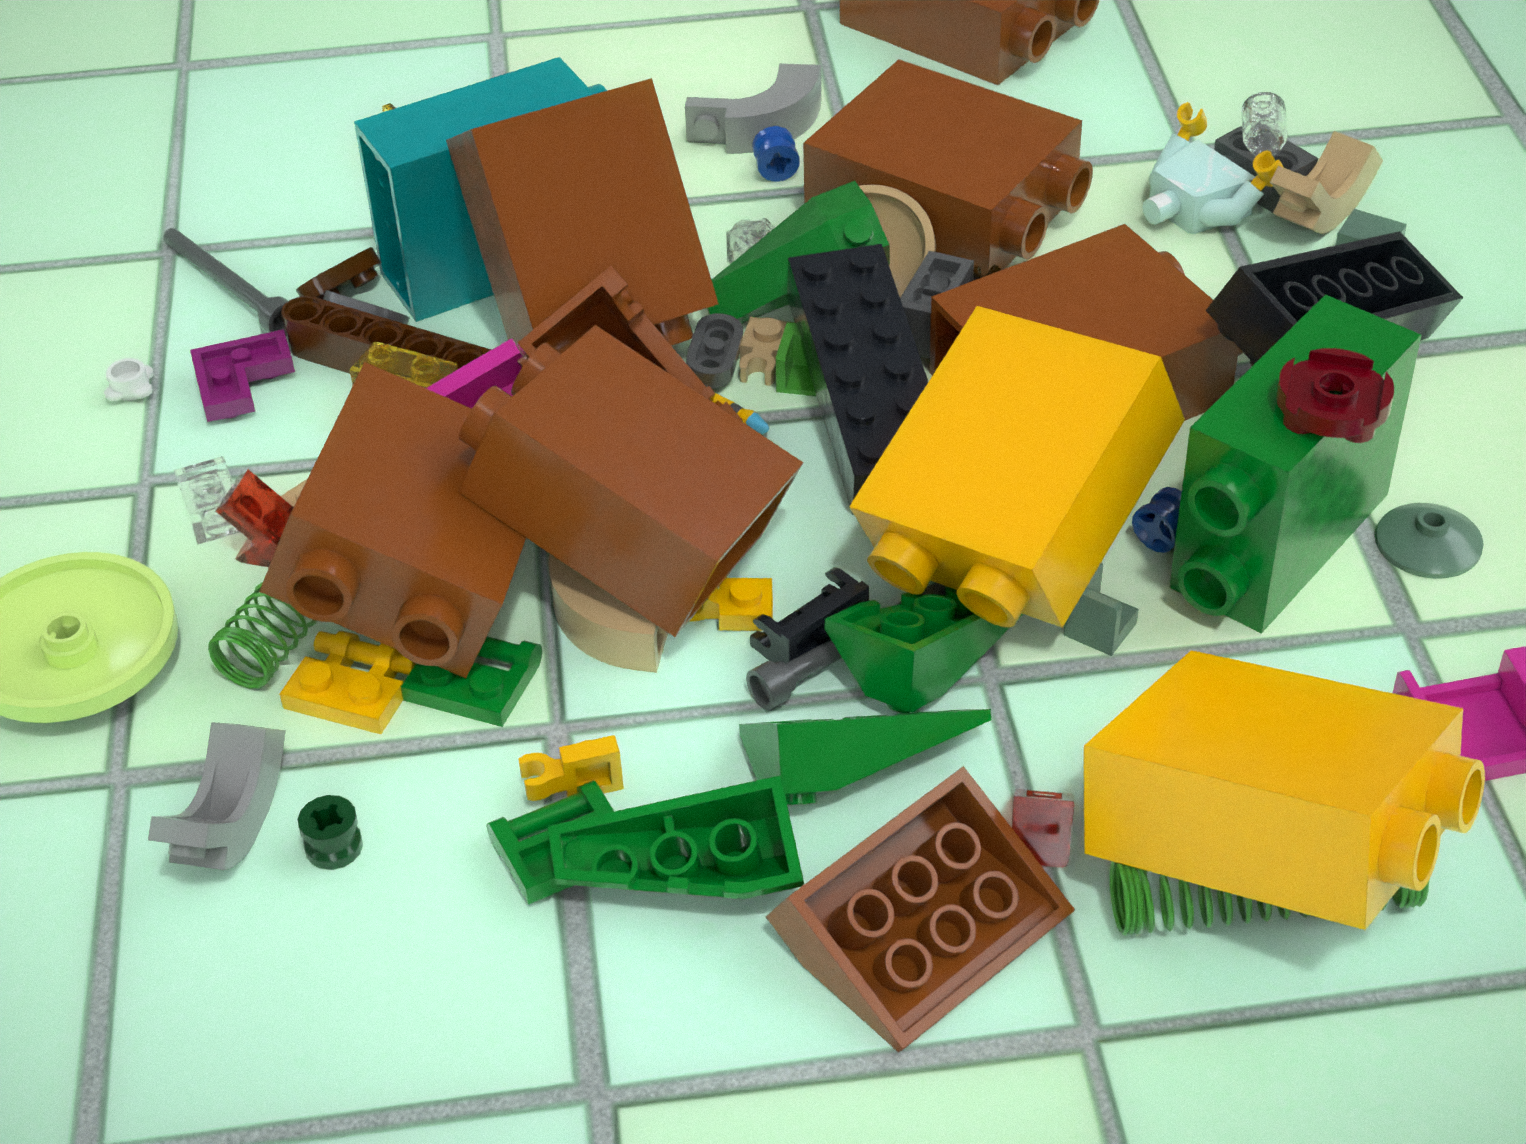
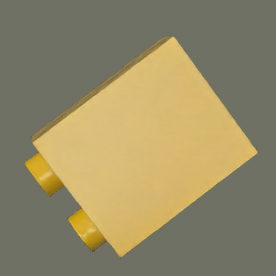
[849,306,1185,628]
[1084,650,1485,930]

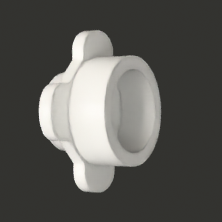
[104,358,154,401]

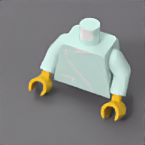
[1143,102,1284,234]

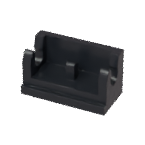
[750,567,869,664]

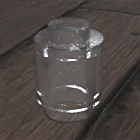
[1241,92,1288,156]

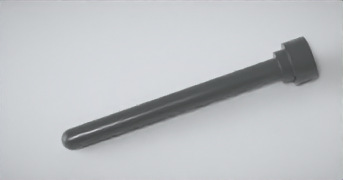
[163,228,288,335]
[746,582,946,710]

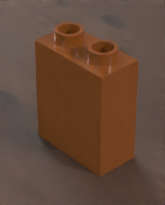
[840,0,1100,86]
[803,59,1093,276]
[446,78,719,355]
[929,224,1243,421]
[458,325,804,637]
[259,362,526,678]

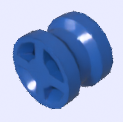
[752,126,800,182]
[1132,487,1182,553]

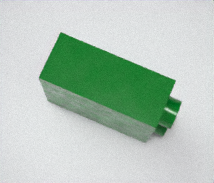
[1169,295,1422,634]

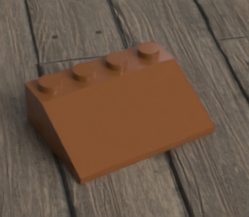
[766,766,1075,1053]

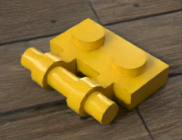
[279,630,416,734]

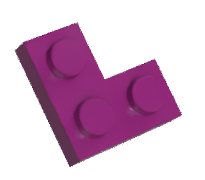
[190,329,295,422]

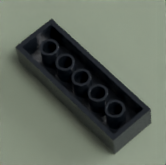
[1205,231,1464,366]
[787,244,928,515]

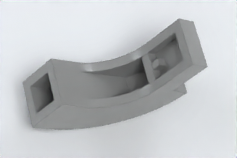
[684,63,822,154]
[148,722,286,870]

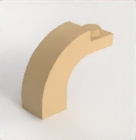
[1270,131,1383,234]
[548,554,668,673]

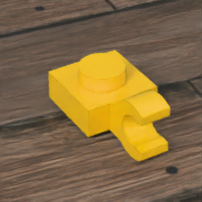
[690,578,773,631]
[518,735,624,801]

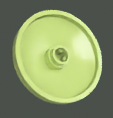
[0,552,178,723]

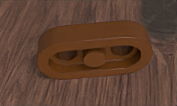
[296,247,382,299]

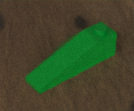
[707,181,890,323]
[825,586,1023,713]
[739,709,992,805]
[547,775,804,899]

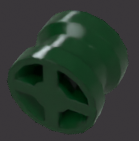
[297,795,363,870]

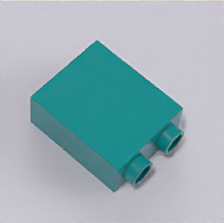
[354,57,607,322]

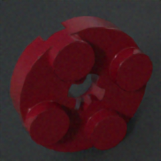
[1276,348,1395,443]

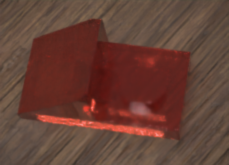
[215,469,293,568]
[1012,788,1075,868]

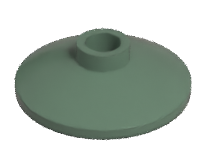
[1376,503,1484,579]

